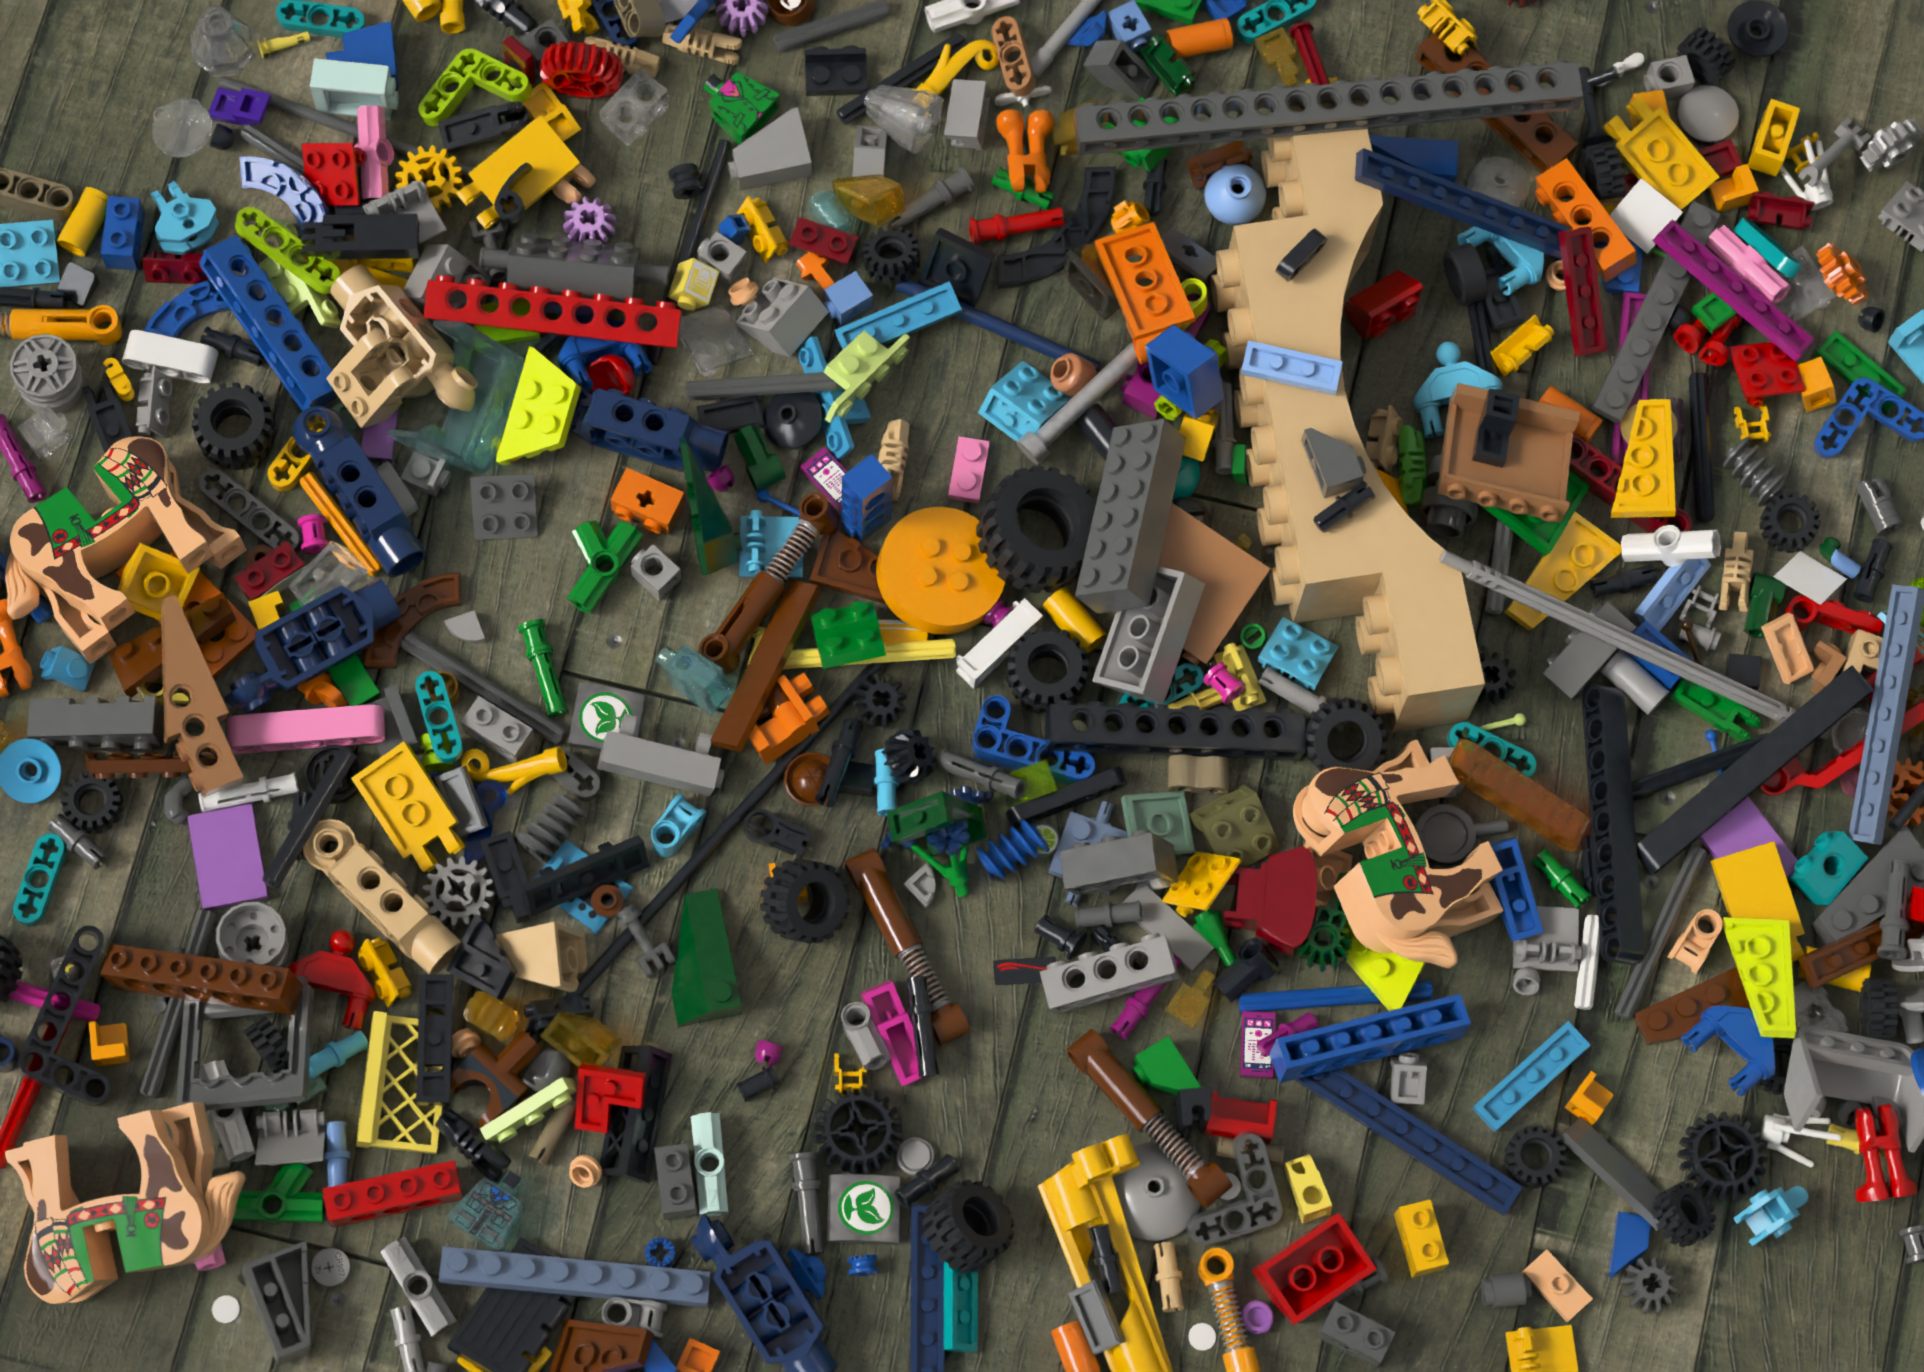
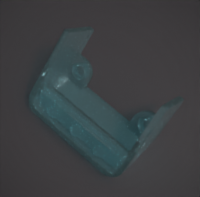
[387,320,525,473]

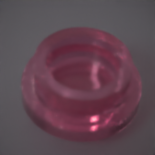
[1840,768,1860,798]

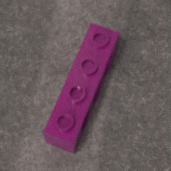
[1120,294,1212,420]

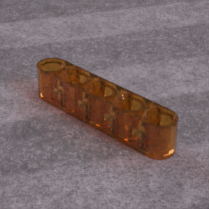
[1448,739,1590,851]

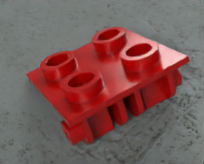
[302,143,367,206]
[1729,342,1806,408]

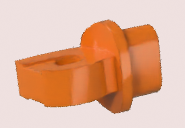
[796,252,834,291]
[298,673,349,708]

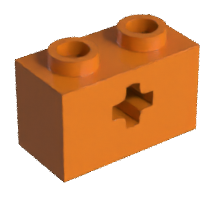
[610,467,685,535]

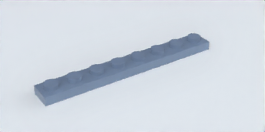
[1848,584,1924,845]
[438,1246,710,1308]

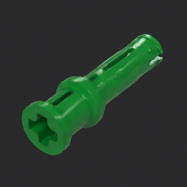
[517,619,568,717]

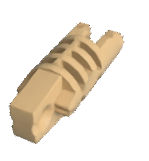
[662,24,742,65]
[585,36,660,78]
[878,419,910,502]
[1719,532,1754,612]

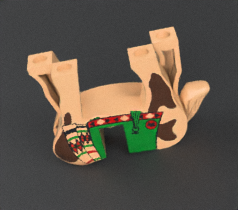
[5,436,247,665]
[1293,740,1504,968]
[5,1102,246,1304]

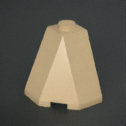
[496,922,588,992]

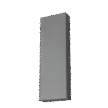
[1122,886,1214,973]

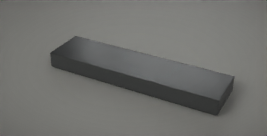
[1561,1116,1661,1230]

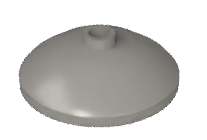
[1113,1142,1201,1242]

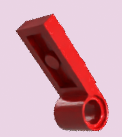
[1783,595,1883,636]

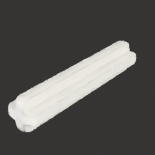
[1574,915,1600,1010]

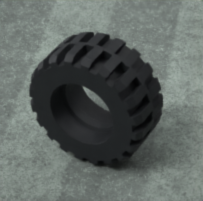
[976,465,1097,593]

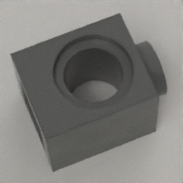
[521,19,571,74]

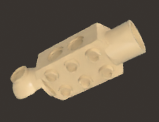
[330,265,478,412]
[303,819,461,974]

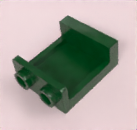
[887,791,987,857]

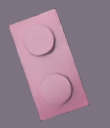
[948,436,990,504]

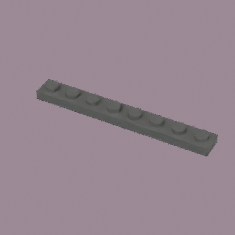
[1591,200,1720,424]

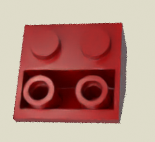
[1343,270,1423,341]

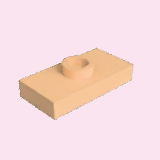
[1761,613,1815,684]
[1522,1249,1593,1322]

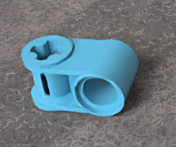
[651,793,707,857]

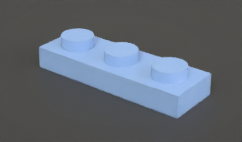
[1241,340,1343,395]
[1634,558,1711,632]

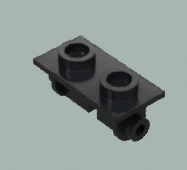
[523,995,595,1035]

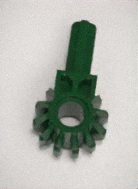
[1297,872,1352,973]

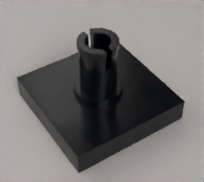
[918,227,996,308]

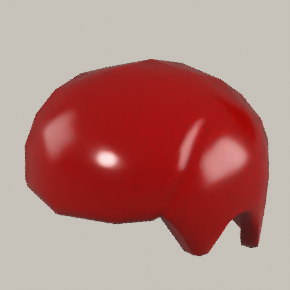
[588,354,635,397]

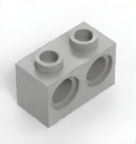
[461,696,535,763]

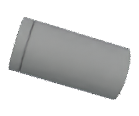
[1601,650,1670,715]

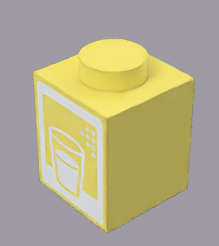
[668,258,719,311]

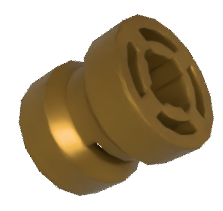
[426,671,460,711]

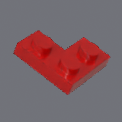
[575,1063,646,1134]

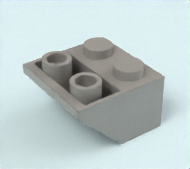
[403,244,491,331]
[735,277,829,357]

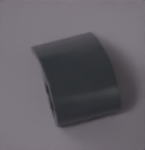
[494,162,533,224]

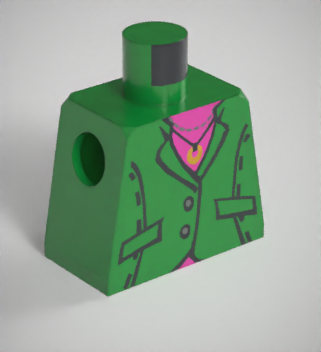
[703,72,780,145]

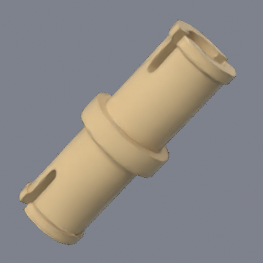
[1154,1242,1184,1312]

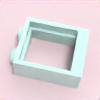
[310,58,399,120]

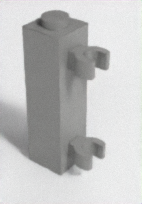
[597,714,724,796]

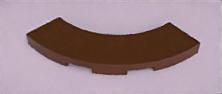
[364,572,461,669]

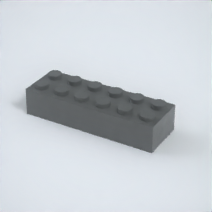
[1075,419,1186,613]

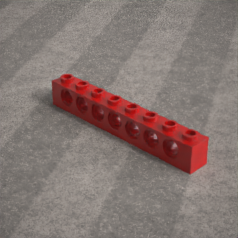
[423,275,682,349]

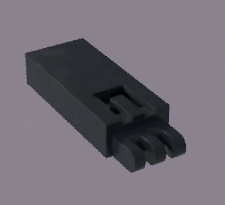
[301,214,419,260]

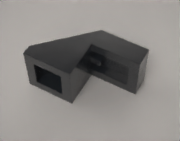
[1472,388,1520,468]

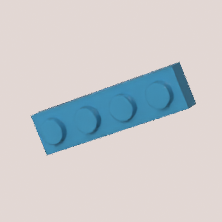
[834,281,962,350]
[1472,1021,1591,1133]

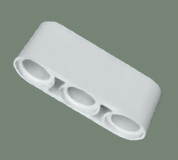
[122,330,219,384]

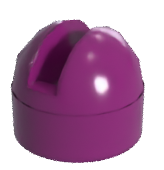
[707,465,735,492]
[755,1040,783,1067]

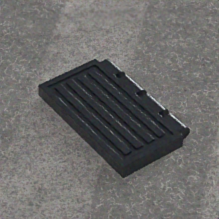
[447,1237,578,1372]

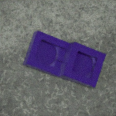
[207,88,272,125]

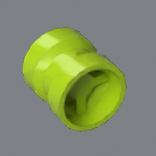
[419,732,454,772]

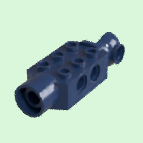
[569,388,729,473]
[293,406,427,578]
[223,578,401,714]
[690,1213,839,1372]

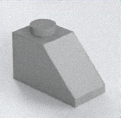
[852,125,888,187]

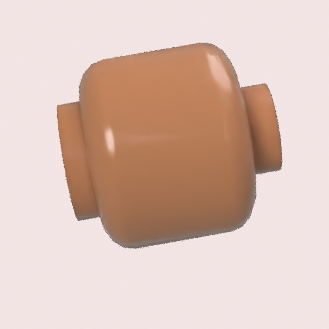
[1050,353,1097,398]

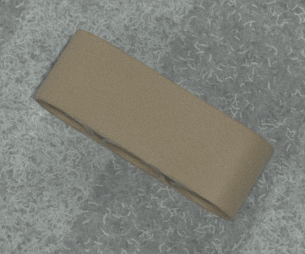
[613,0,665,37]
[0,168,77,222]

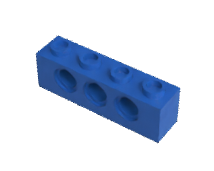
[841,454,893,542]

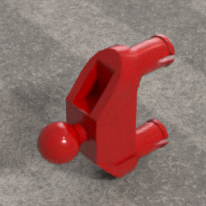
[287,930,376,1031]

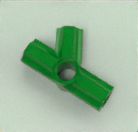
[567,520,644,614]
[233,1162,325,1225]

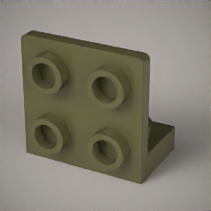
[1189,784,1280,868]

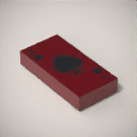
[502,35,536,86]

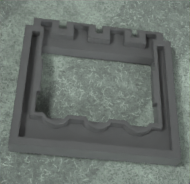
[176,976,314,1111]

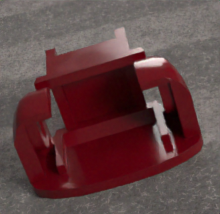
[1224,846,1317,956]

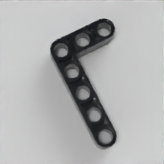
[17,925,111,1106]

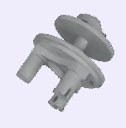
[1891,935,1924,1044]

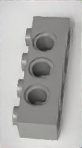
[1040,933,1180,1015]

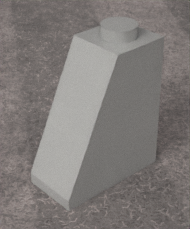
[728,107,812,190]

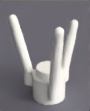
[1779,139,1833,210]
[1760,1113,1841,1168]

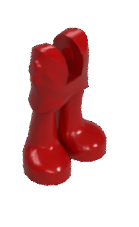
[1674,291,1743,366]
[1855,1103,1918,1202]

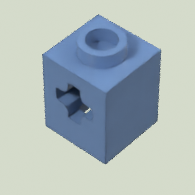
[1106,0,1152,53]
[823,271,873,326]

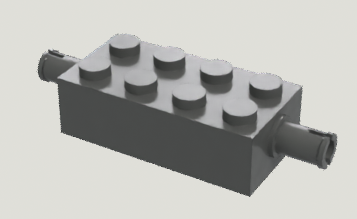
[479,233,669,303]

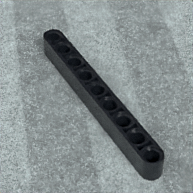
[1637,665,1874,875]
[1582,684,1645,965]

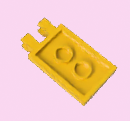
[1603,96,1719,210]
[456,115,581,230]
[351,741,466,873]
[1711,841,1805,962]

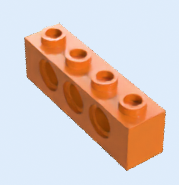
[1534,158,1637,283]

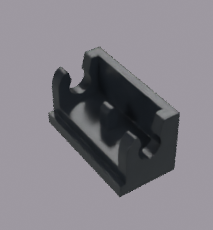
[1174,1087,1213,1138]

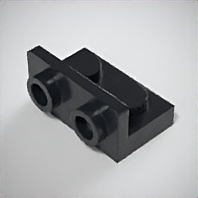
[805,45,867,96]

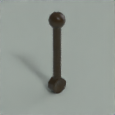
[1681,619,1703,666]

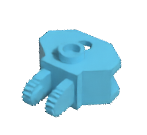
[151,181,219,255]
[1733,1185,1809,1246]

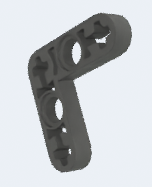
[1187,1131,1282,1246]

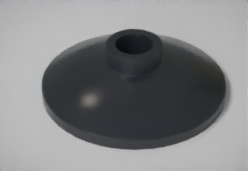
[1727,0,1788,57]
[763,392,823,449]

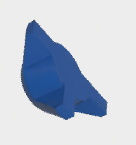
[1066,9,1107,47]
[786,1248,826,1301]

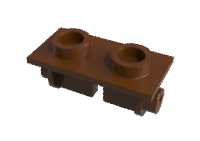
[1185,140,1253,189]

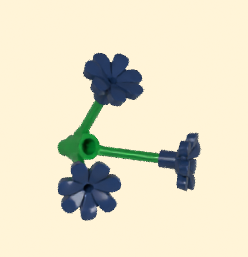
[879,786,994,897]

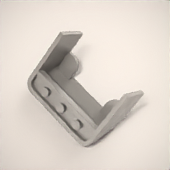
[1784,1026,1924,1153]

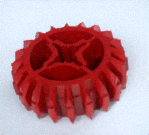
[539,40,624,100]

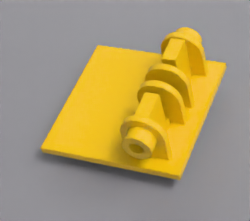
[1417,0,1479,55]
[1162,851,1242,917]
[1505,1325,1579,1372]

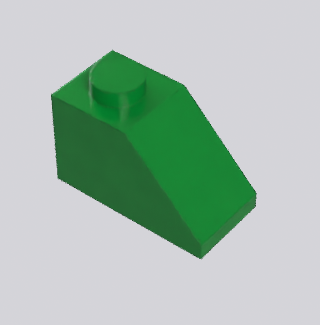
[1132,1036,1202,1096]

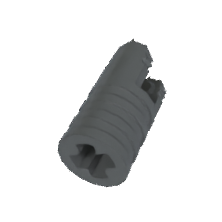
[1856,477,1904,536]

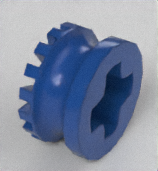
[645,1237,675,1268]
[847,1255,879,1277]

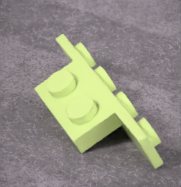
[258,218,341,328]
[824,330,910,423]

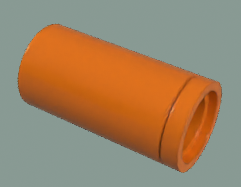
[1166,18,1233,60]
[1539,385,1604,443]
[1051,1320,1101,1372]

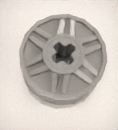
[10,334,85,415]
[216,902,289,968]

